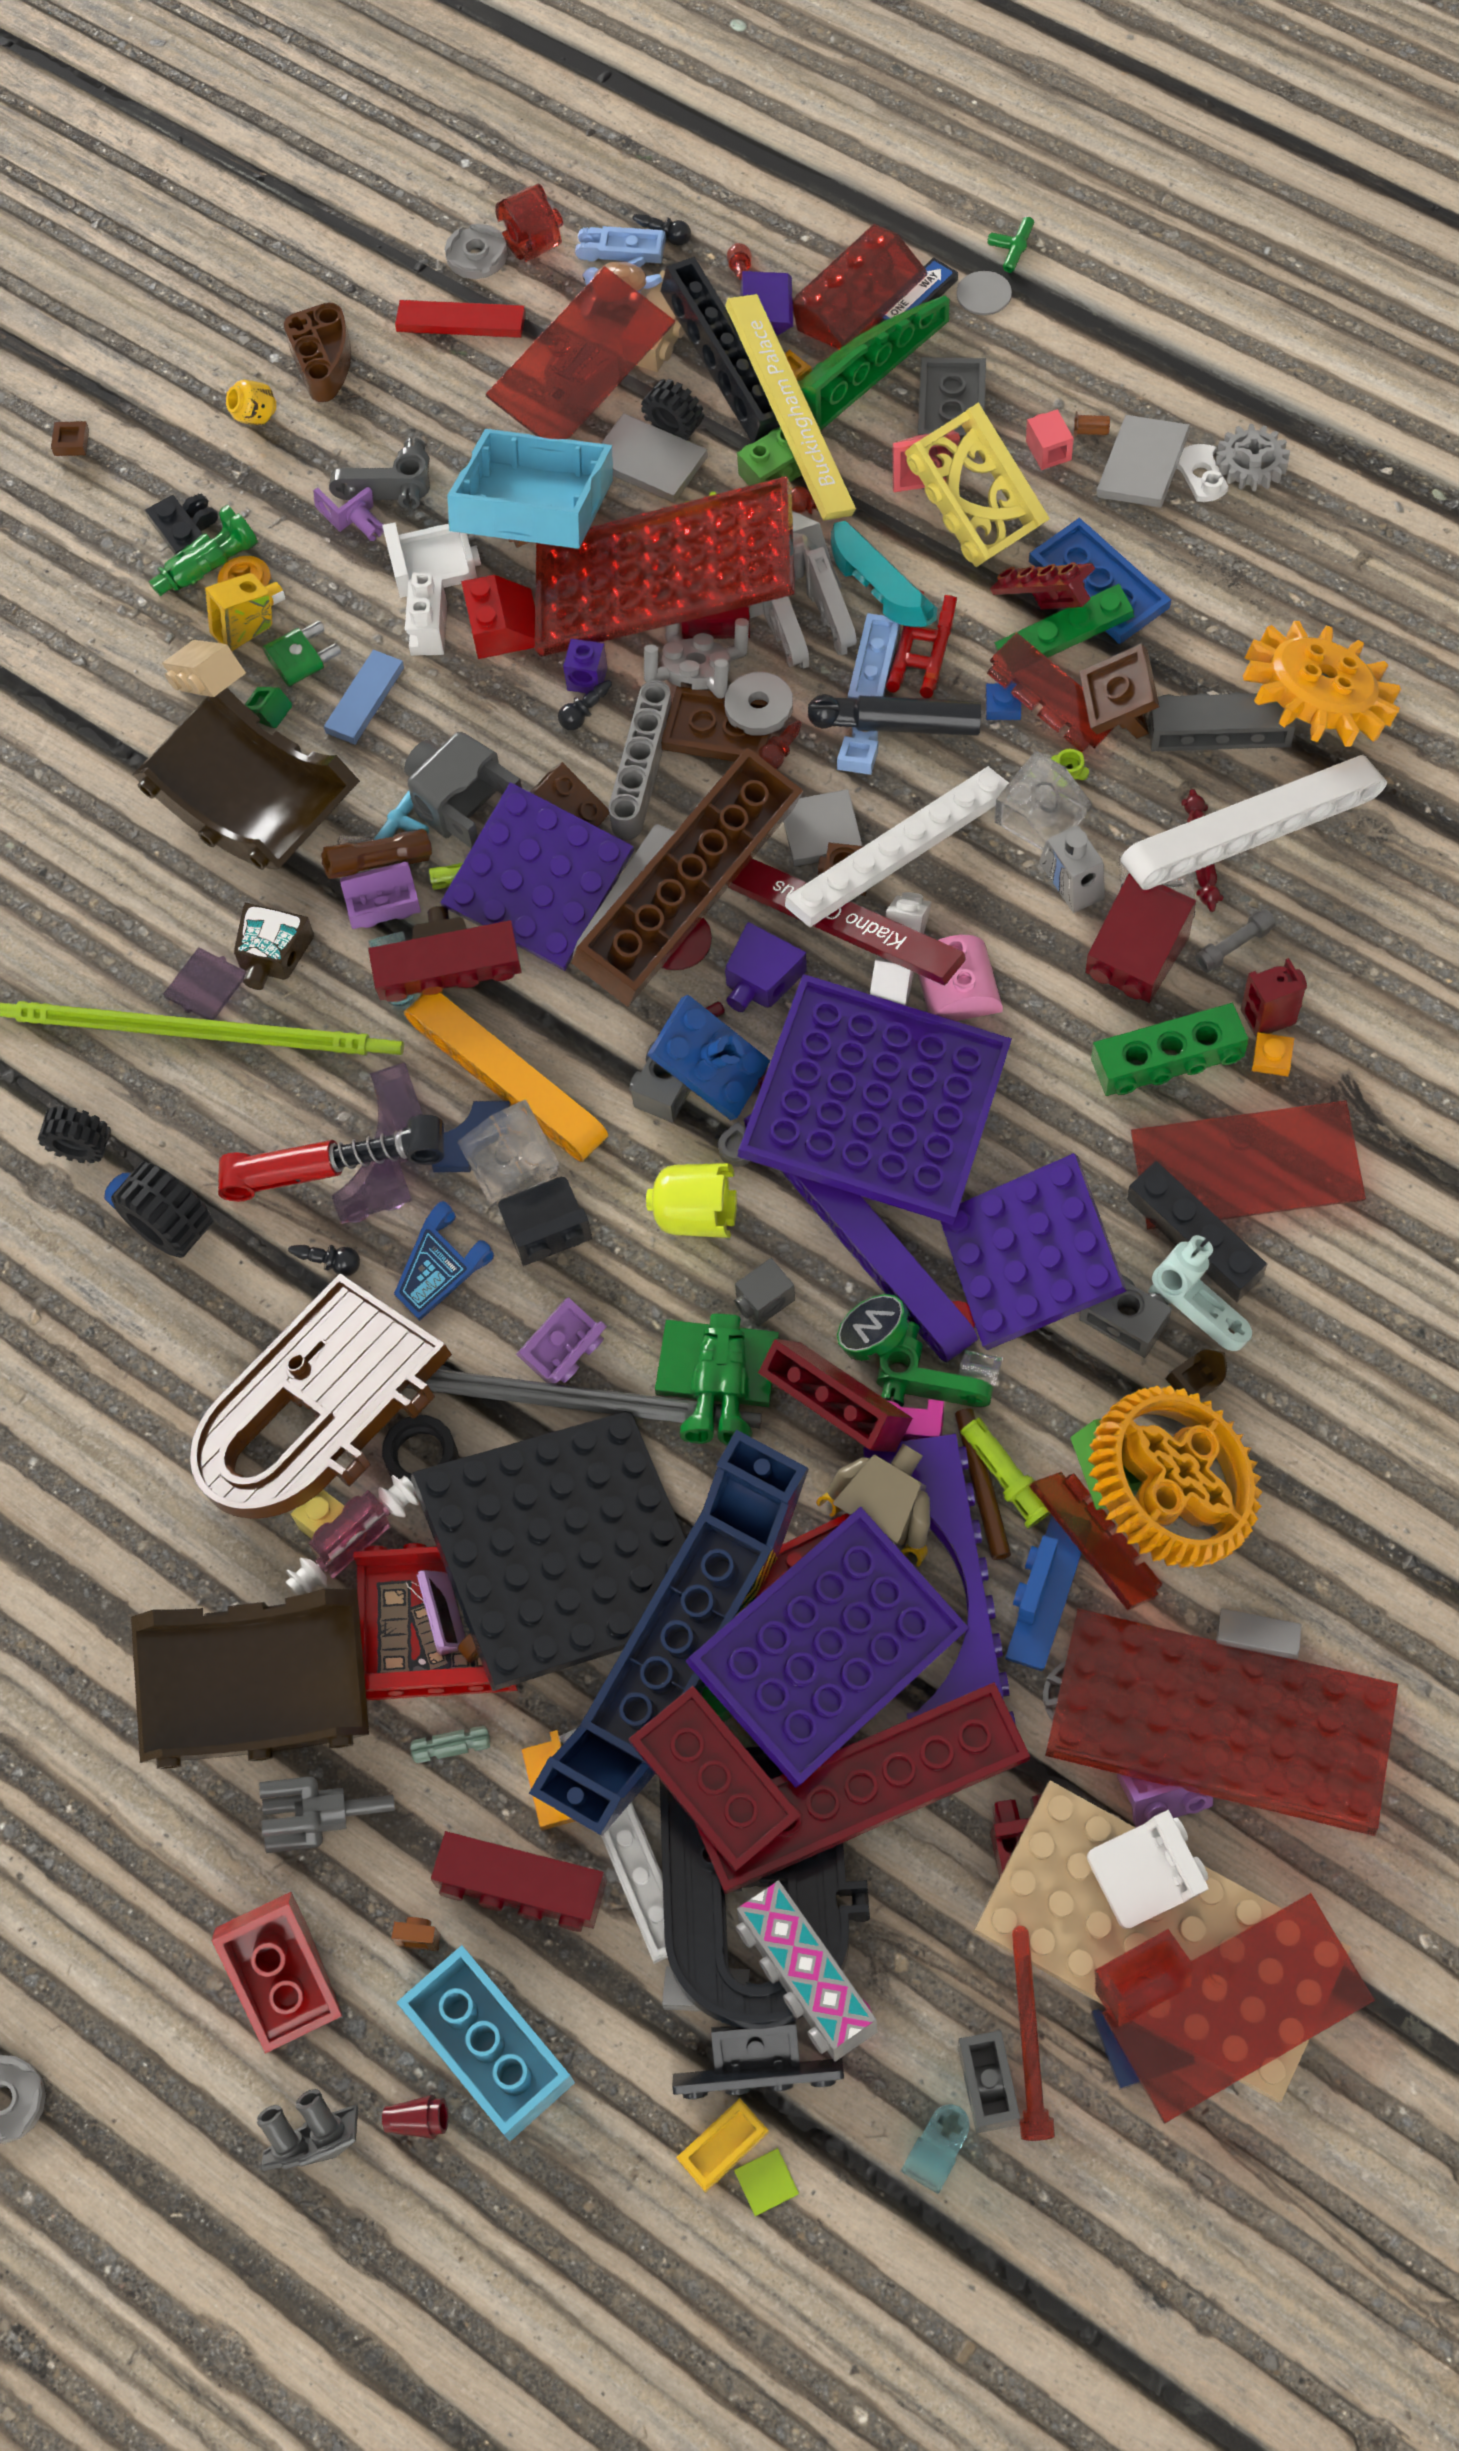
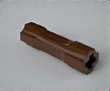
[321,829,432,879]

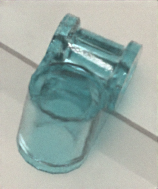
[900,2104,970,2194]

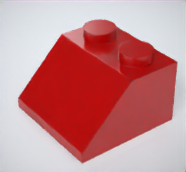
[461,575,544,659]

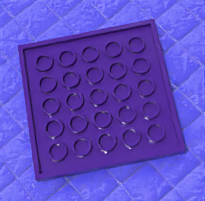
[737,974,1012,1225]

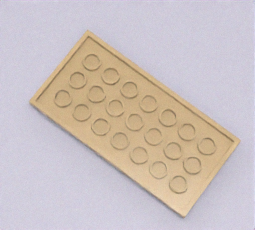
[973,1781,1351,2103]

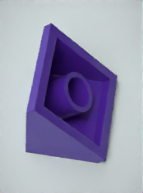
[740,271,793,336]

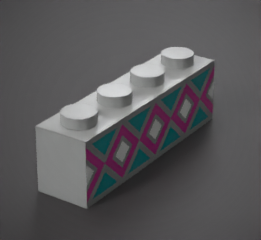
[735,1881,877,2061]

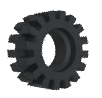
[641,379,704,440]
[38,1106,111,1163]

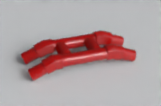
[886,590,957,698]

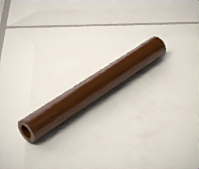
[955,1408,1011,1560]

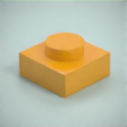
[1251,1032,1294,1077]

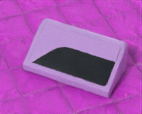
[417,1570,465,1656]

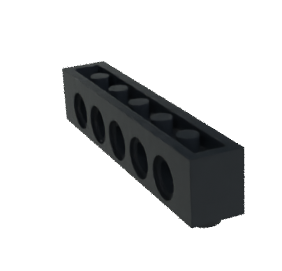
[660,257,780,443]

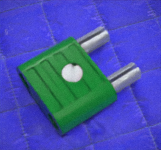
[262,621,341,687]

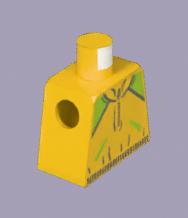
[205,573,285,651]

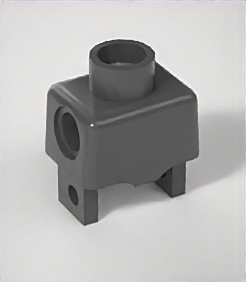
[404,732,522,848]

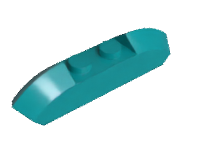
[831,521,938,627]

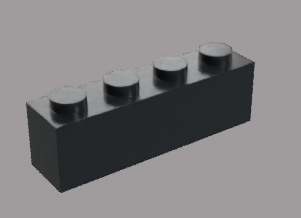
[1127,1161,1267,1302]

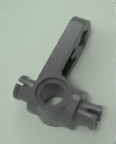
[329,438,430,509]

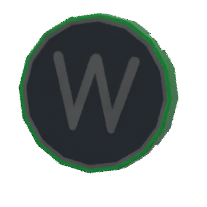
[837,1294,910,1361]

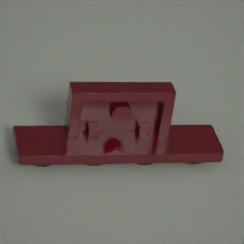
[990,562,1095,609]

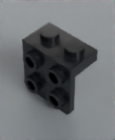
[498,1176,592,1266]

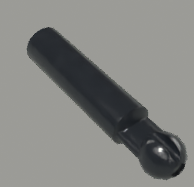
[808,694,981,736]

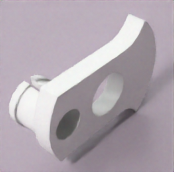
[1176,444,1229,502]

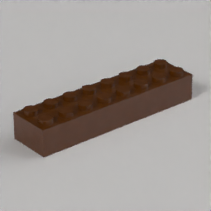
[571,747,803,1007]

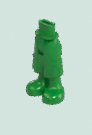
[148,505,258,596]
[680,1314,753,1445]

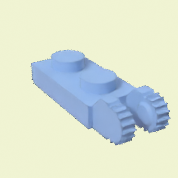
[575,226,666,263]

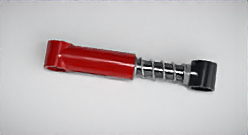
[218,1115,444,1202]

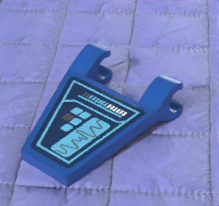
[394,1201,494,1321]

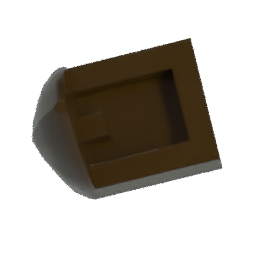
[1165,1349,1228,1401]

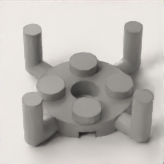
[644,605,749,698]

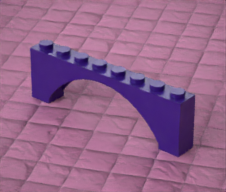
[863,1434,1016,1725]

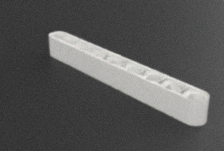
[1121,755,1387,890]

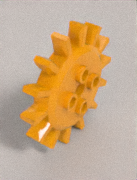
[1243,621,1401,747]

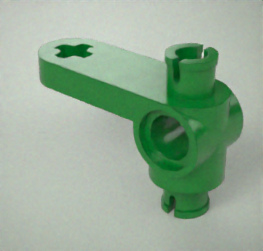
[876,1322,993,1407]

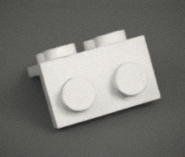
[1087,1809,1209,1929]

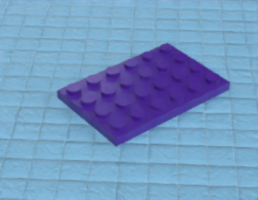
[685,1507,969,1788]

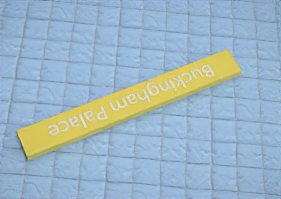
[725,294,856,521]

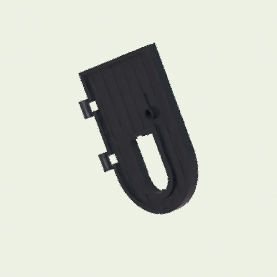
[659,1747,870,2029]

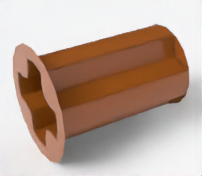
[1074,411,1110,438]

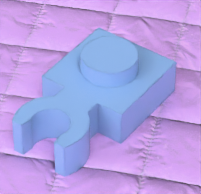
[837,727,878,775]

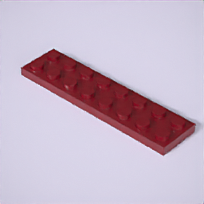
[694,1682,1030,1894]

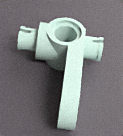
[1148,1235,1252,1351]

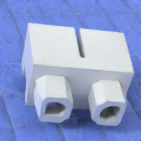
[405,573,447,656]

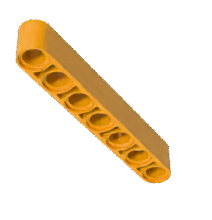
[404,993,608,1162]

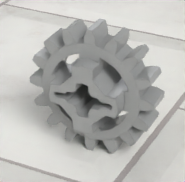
[1216,424,1290,491]

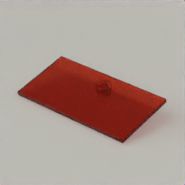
[485,266,675,439]
[1131,1100,1366,1230]
[1102,1893,1375,2124]

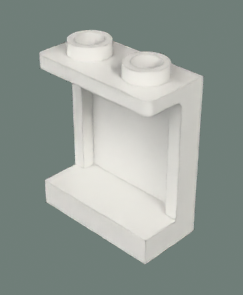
[382,522,481,598]

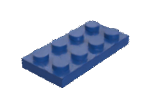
[1029,517,1171,644]

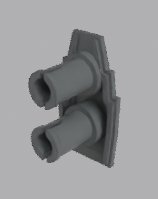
[257,2089,358,2171]

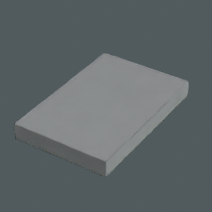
[601,413,708,503]
[1097,415,1190,508]

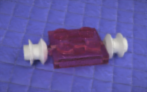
[285,1475,419,1596]

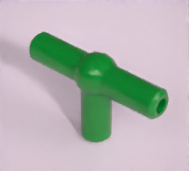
[987,217,1035,273]

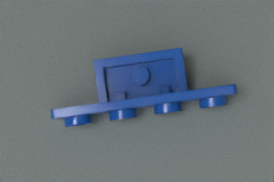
[1005,1512,1090,1671]

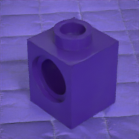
[563,639,608,694]

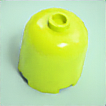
[646,1163,737,1238]

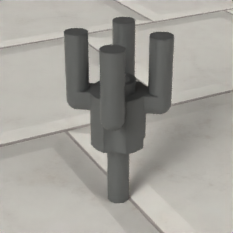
[259,1777,395,1853]

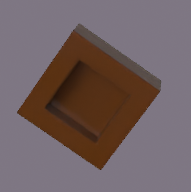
[51,421,89,456]

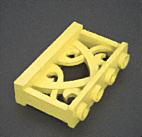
[905,402,1050,567]

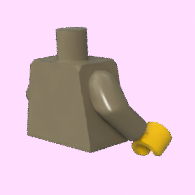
[816,1444,930,1567]

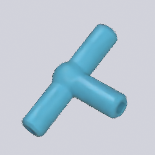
[374,791,429,840]

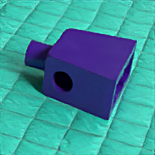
[725,922,807,1012]

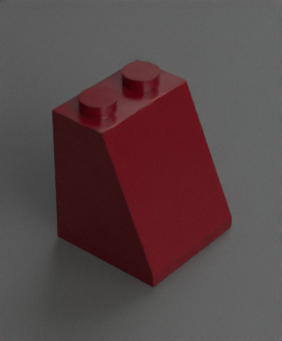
[1085,873,1196,1003]

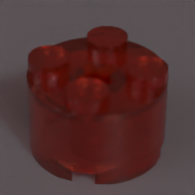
[495,183,563,262]

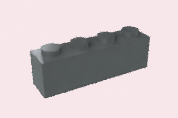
[1148,692,1295,752]

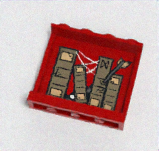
[353,1543,518,1701]

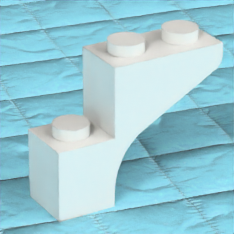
[870,892,931,1006]

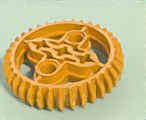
[1088,1385,1262,1568]

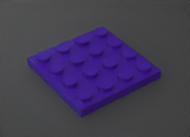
[440,782,634,971]
[940,1153,1127,1350]

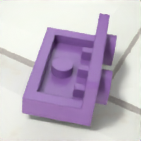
[340,862,421,929]
[516,1297,607,1384]

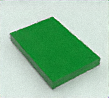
[655,1320,779,1407]

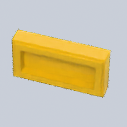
[676,2098,769,2193]

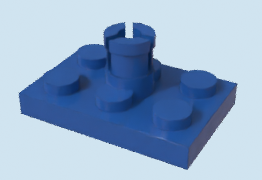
[647,995,771,1121]

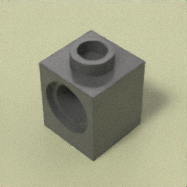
[734,1258,795,1326]

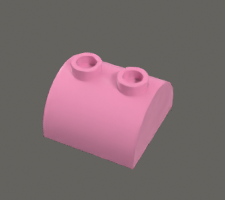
[918,935,1003,1021]

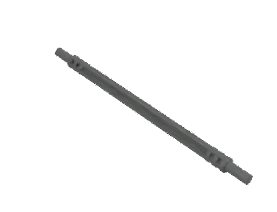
[406,1369,762,1429]

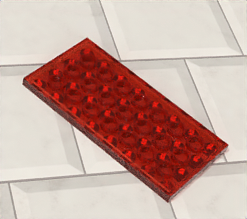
[535,476,795,657]
[1045,1608,1398,1836]

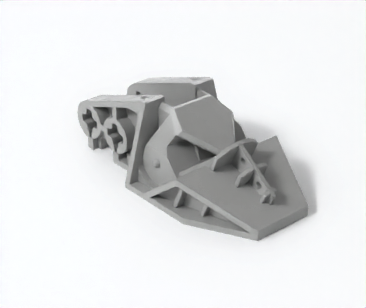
[724,504,857,669]

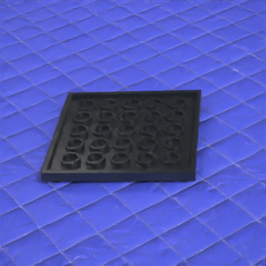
[411,1411,686,1691]

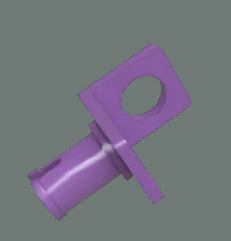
[313,487,384,541]

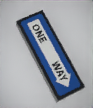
[872,257,958,325]

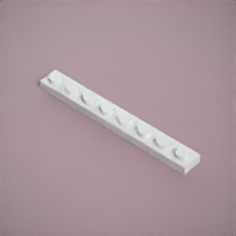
[785,766,1013,927]

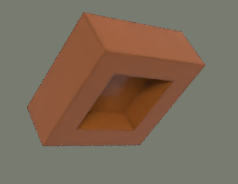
[391,1917,441,1951]

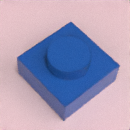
[986,683,1021,720]

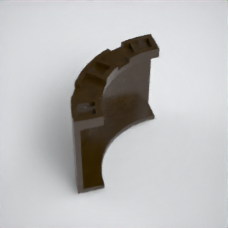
[132,688,360,870]
[131,1589,369,1769]

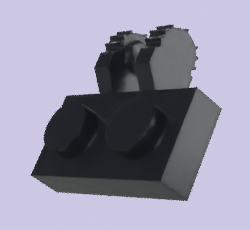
[145,493,219,555]

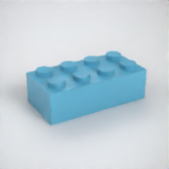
[396,1945,575,2141]

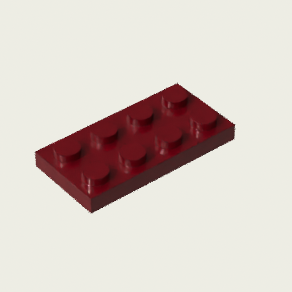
[628,1686,801,1872]

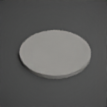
[957,271,1012,315]

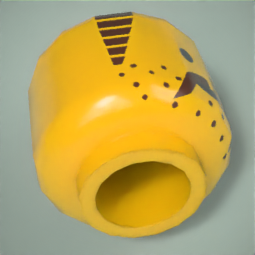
[226,379,277,426]

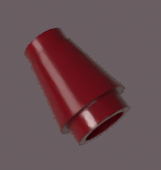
[382,2094,449,2139]

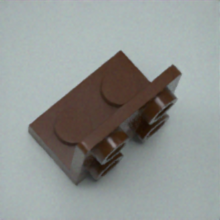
[530,762,609,827]

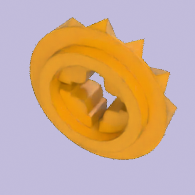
[218,556,272,586]

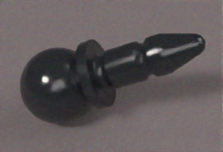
[632,214,691,246]
[558,680,612,730]
[288,1245,360,1276]

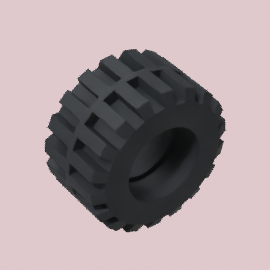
[111,1162,213,1258]

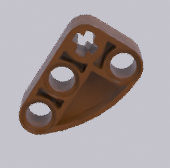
[284,302,351,402]

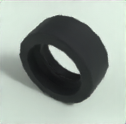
[382,1415,458,1482]

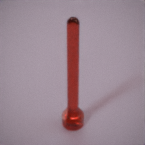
[1012,1925,1055,2141]

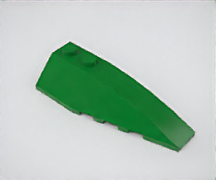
[797,295,950,431]

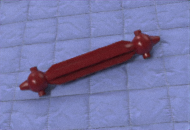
[1181,789,1224,912]

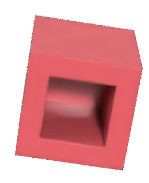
[1026,409,1074,470]

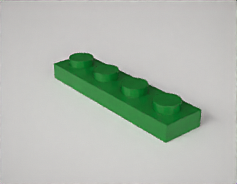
[994,584,1134,676]

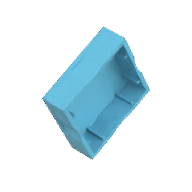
[447,429,613,549]

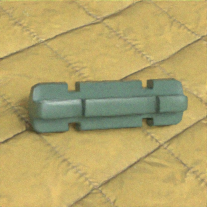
[410,1725,490,1763]

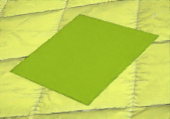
[734,2148,799,2216]

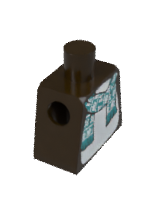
[234,902,314,990]

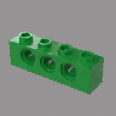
[1091,1002,1249,1096]

